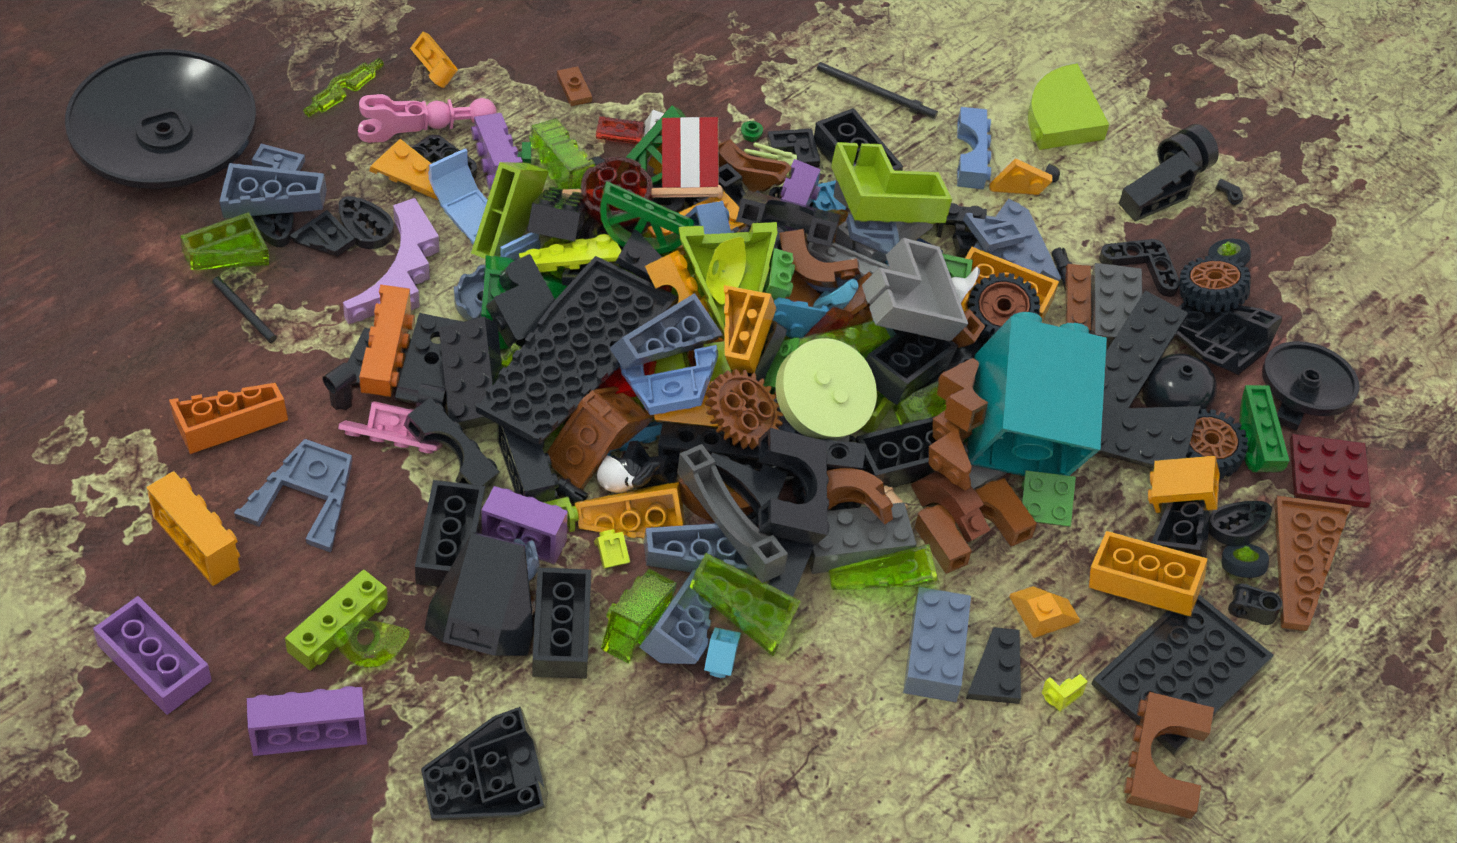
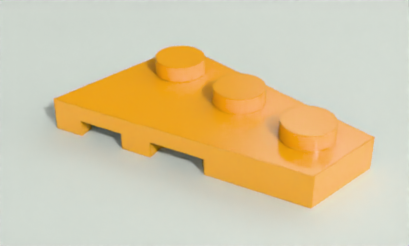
[369,139,438,200]

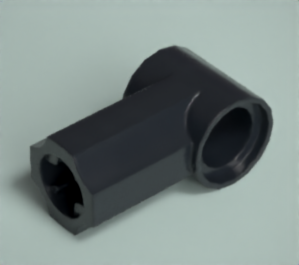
[322,363,357,410]

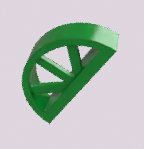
[611,105,686,188]
[600,181,694,254]
[1239,385,1290,473]

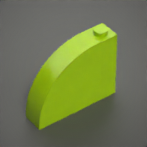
[1028,63,1109,150]
[471,162,549,259]

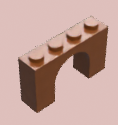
[914,478,1037,574]
[1123,692,1214,819]

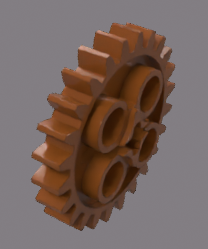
[705,369,783,449]

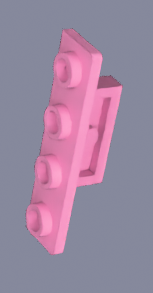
[338,401,443,454]

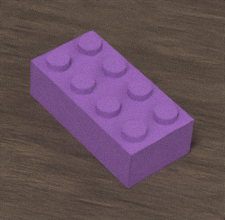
[93,596,212,715]
[247,686,367,756]

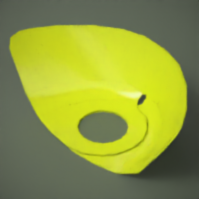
[706,237,746,305]

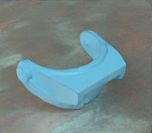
[813,279,858,316]

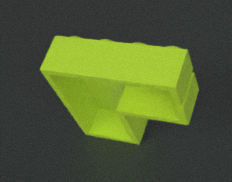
[831,142,952,224]

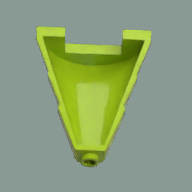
[679,222,778,341]

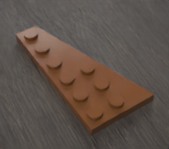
[1274,495,1352,631]

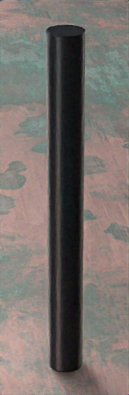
[212,276,277,343]

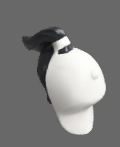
[597,455,661,493]

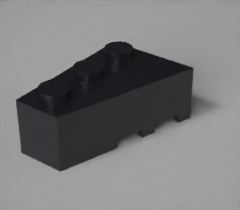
[1119,151,1199,221]

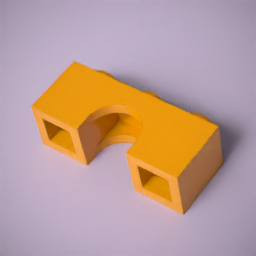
[645,250,711,317]

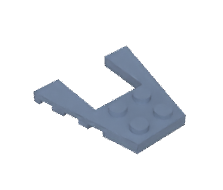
[234,439,353,552]

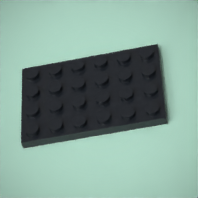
[1091,595,1274,754]

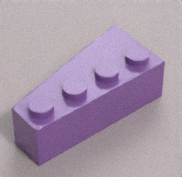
[471,113,523,189]
[780,159,821,231]

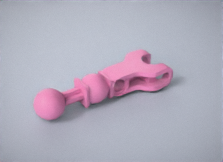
[358,94,497,143]

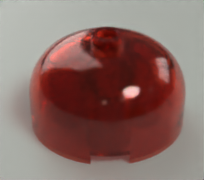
[581,157,653,227]

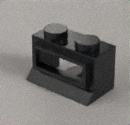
[936,203,987,238]

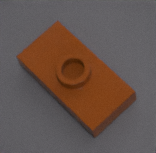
[557,66,592,106]

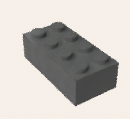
[1089,263,1142,351]
[808,502,917,574]

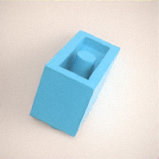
[704,627,741,678]

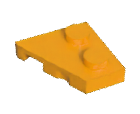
[989,158,1052,195]

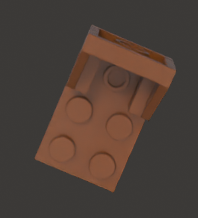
[547,386,653,490]

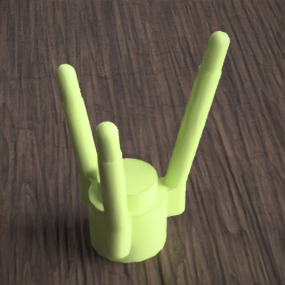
[744,142,797,177]

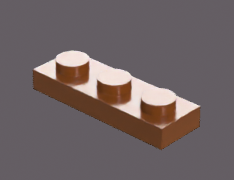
[1066,264,1091,333]

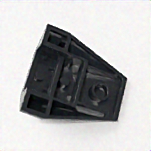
[1175,302,1282,375]

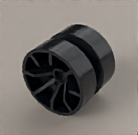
[1157,124,1219,175]

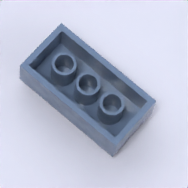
[903,587,971,702]

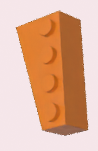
[359,284,415,397]
[169,383,288,454]

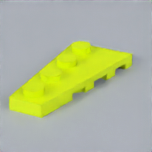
[519,234,621,272]

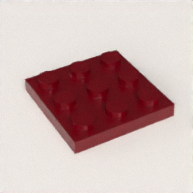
[1290,434,1371,508]

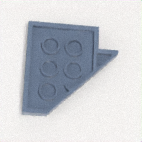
[974,199,1061,281]

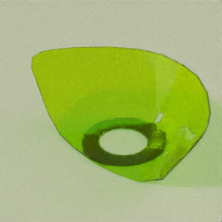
[334,621,410,668]

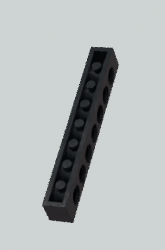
[658,422,866,477]

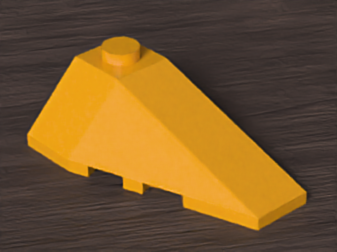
[575,482,685,538]

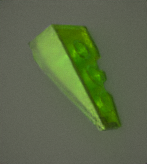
[828,544,940,590]

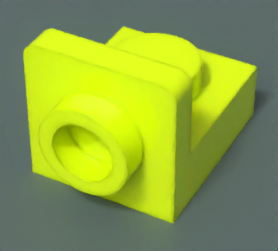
[594,529,630,569]
[1042,674,1088,712]

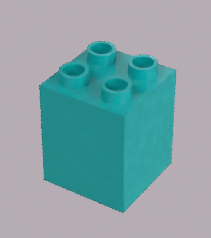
[967,312,1107,476]

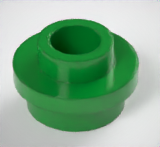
[741,121,763,142]

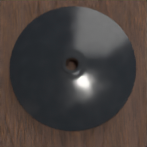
[1262,341,1360,416]

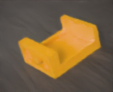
[1148,456,1220,513]

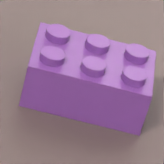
[482,486,568,565]

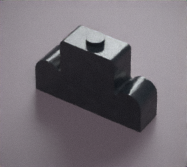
[486,254,555,347]

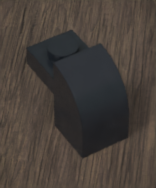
[623,440,678,489]

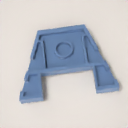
[620,345,719,415]

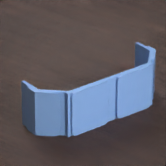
[428,148,540,260]

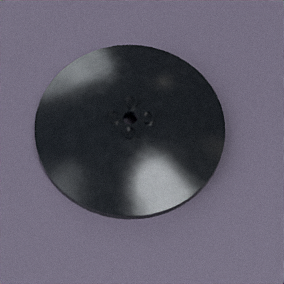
[65,49,257,189]

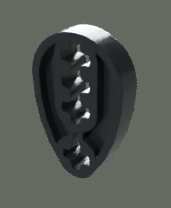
[339,196,394,249]
[247,212,294,247]
[1209,501,1272,546]

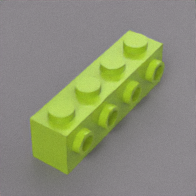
[285,569,388,671]

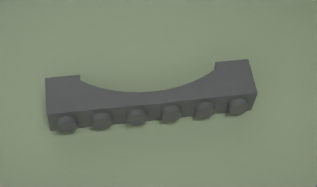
[678,444,788,583]

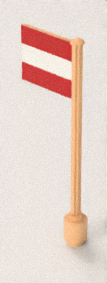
[543,117,723,199]

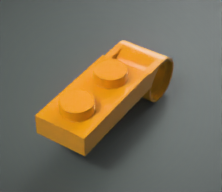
[410,32,458,88]

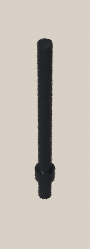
[817,62,938,119]

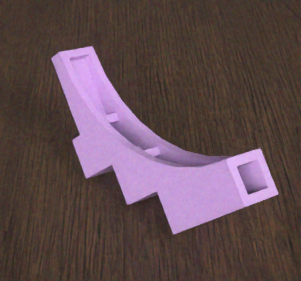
[343,198,439,325]

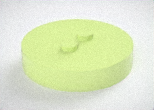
[776,338,877,441]

